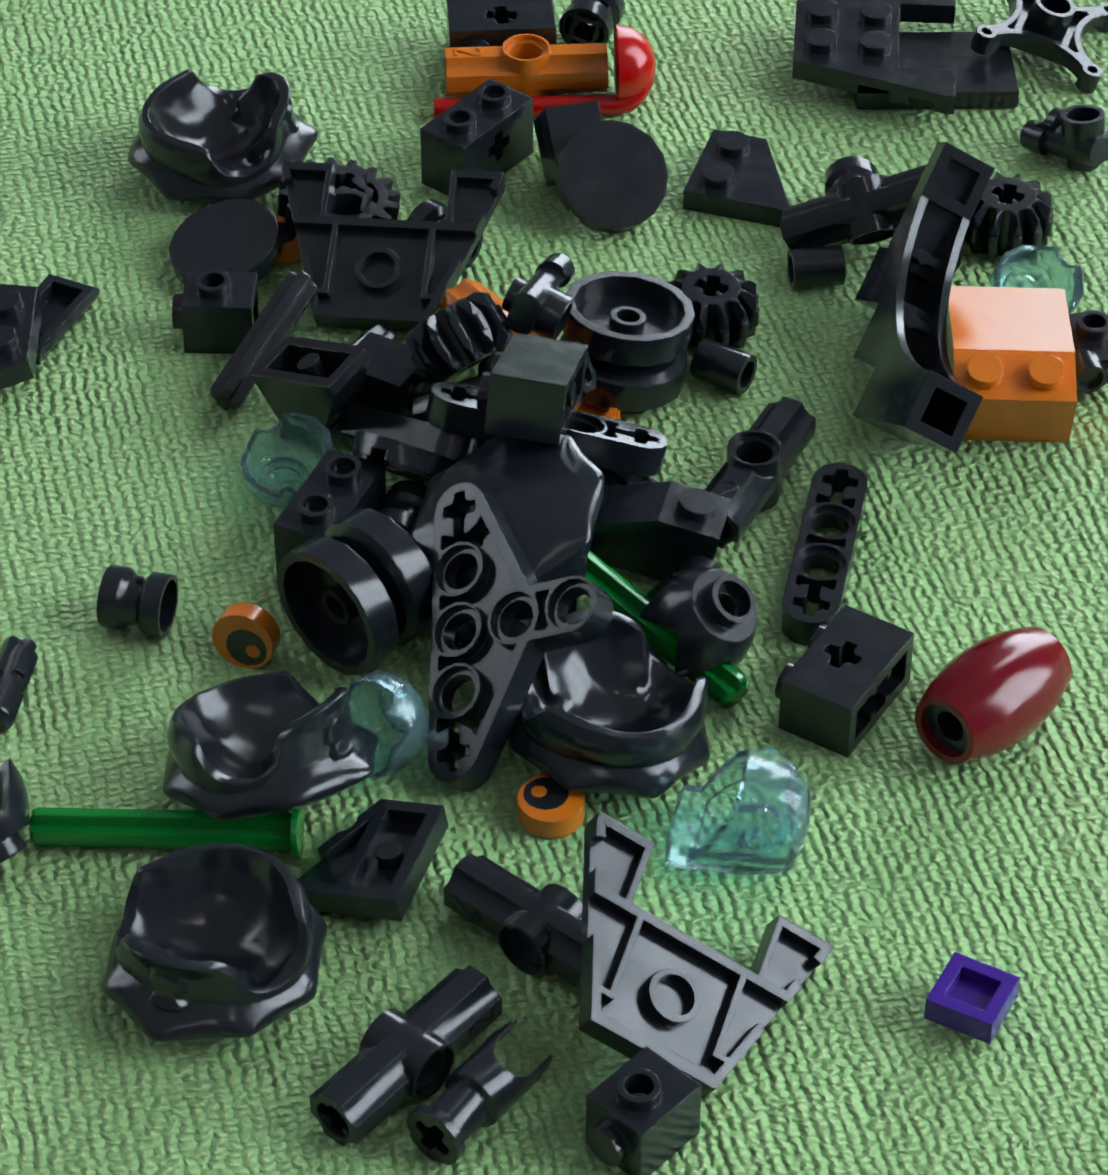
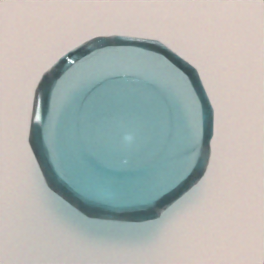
[990,245,1084,314]
[240,412,334,508]
[347,670,429,781]

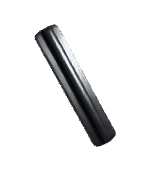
[210,271,317,410]

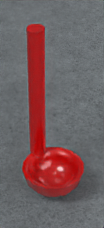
[434,24,656,118]

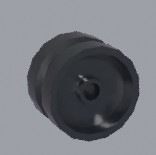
[559,271,695,412]
[276,508,433,675]

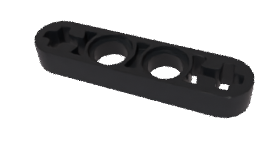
[425,382,668,477]
[781,463,867,646]

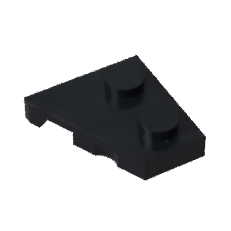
[683,129,790,227]
[298,799,449,921]

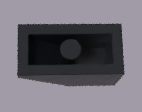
[251,336,372,436]

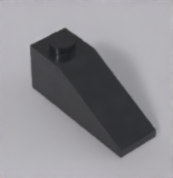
[589,481,732,581]

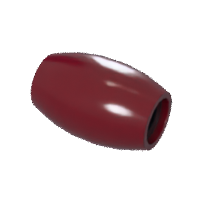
[915,627,1072,764]

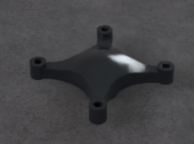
[970,0,1108,93]

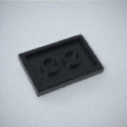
[854,32,1019,110]

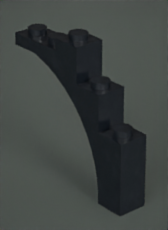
[853,142,995,453]

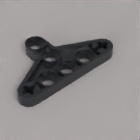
[428,482,614,792]

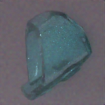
[664,748,811,875]

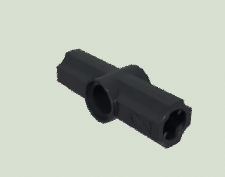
[779,164,927,249]
[705,396,816,548]
[444,853,582,989]
[309,965,502,1147]

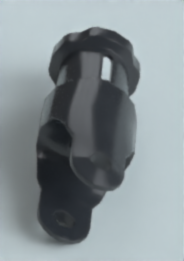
[406,1019,553,1165]

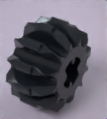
[965,172,1053,262]
[667,263,760,349]
[405,292,513,383]

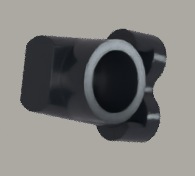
[1020,105,1108,171]
[502,253,575,339]
[1069,310,1108,393]

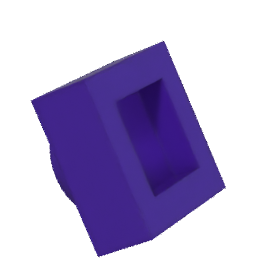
[924,952,1021,1044]

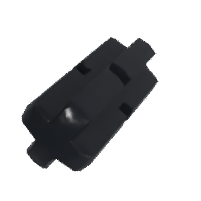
[0,636,38,732]

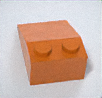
[946,286,1077,443]

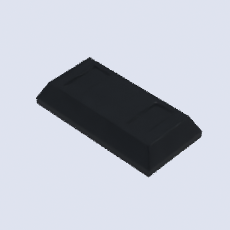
[36,274,100,365]

